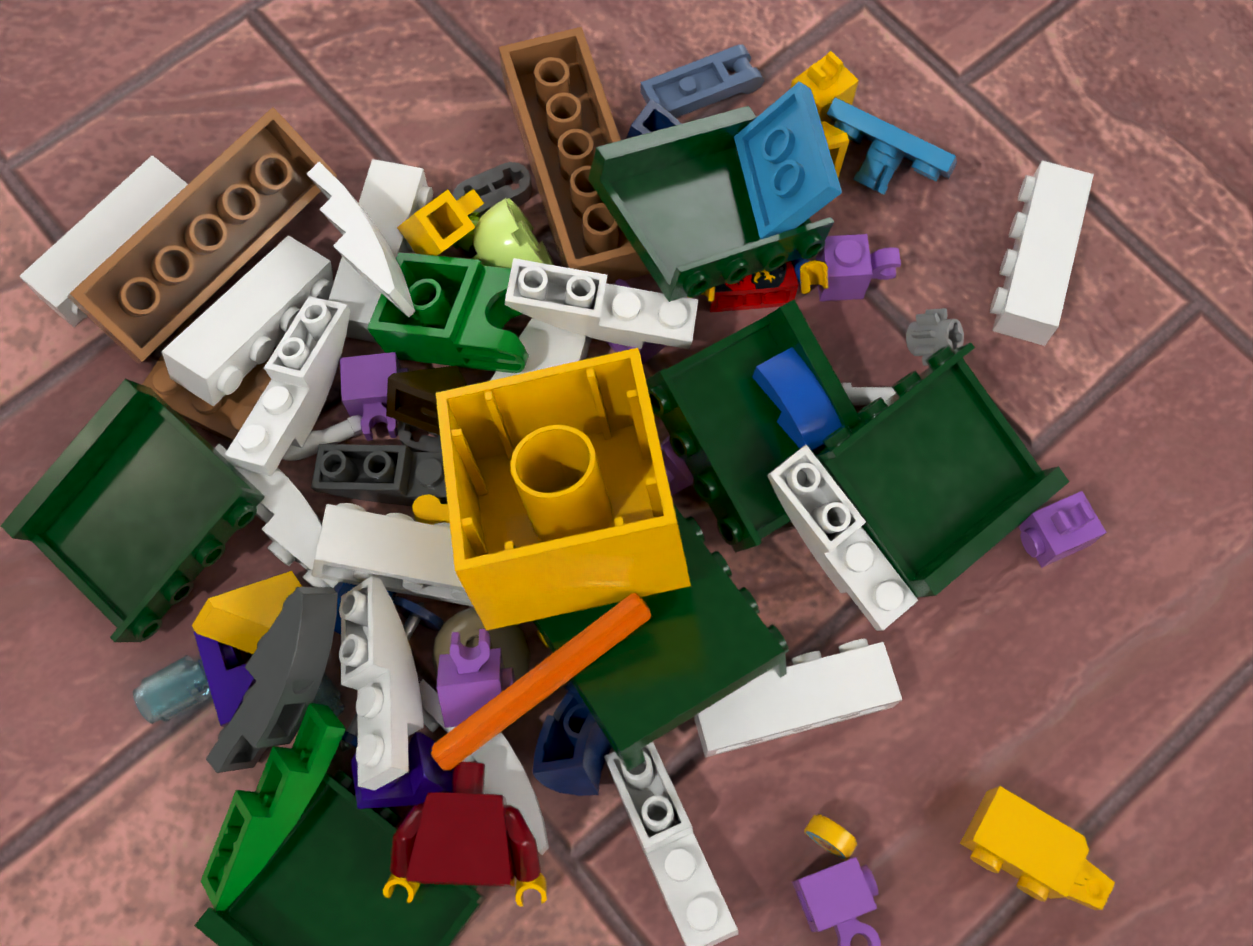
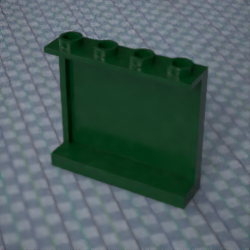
[588,105,834,302]
[646,299,861,553]
[816,342,1069,598]
[1,379,265,642]
[533,504,789,772]
[194,769,486,946]

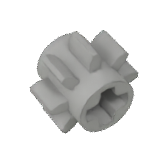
[906,308,964,366]

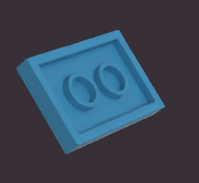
[734,81,842,240]
[827,97,957,195]

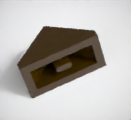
[386,365,468,436]

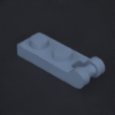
[640,45,764,118]

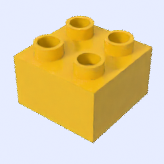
[436,348,691,631]

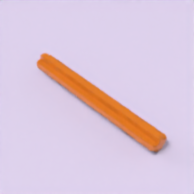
[431,593,651,771]

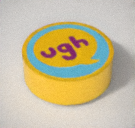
[804,814,857,860]

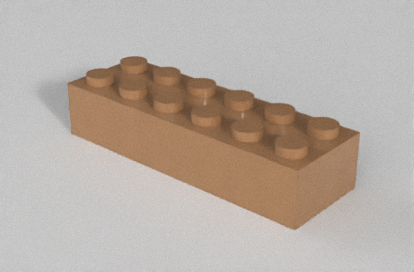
[499,27,650,284]
[67,107,337,363]

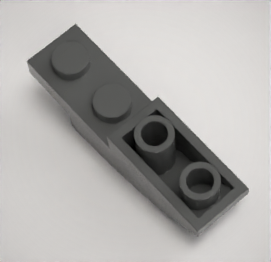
[311,444,448,506]
[206,587,338,773]

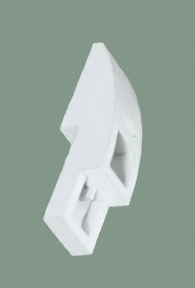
[505,258,698,349]
[224,296,351,477]
[215,444,343,593]
[767,445,918,631]
[339,575,424,790]
[419,680,549,855]
[604,742,738,946]

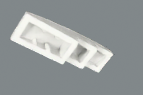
[307,162,415,317]

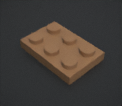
[142,319,271,443]

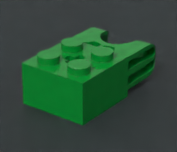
[367,252,529,373]

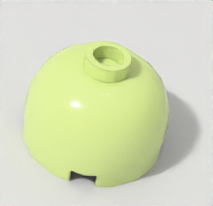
[472,198,554,268]

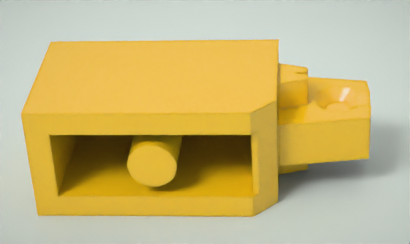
[960,786,1115,910]

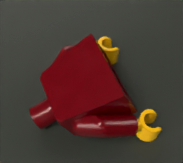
[383,762,547,907]

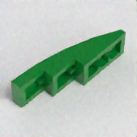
[201,703,346,911]

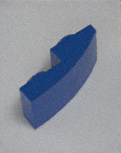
[752,347,842,453]

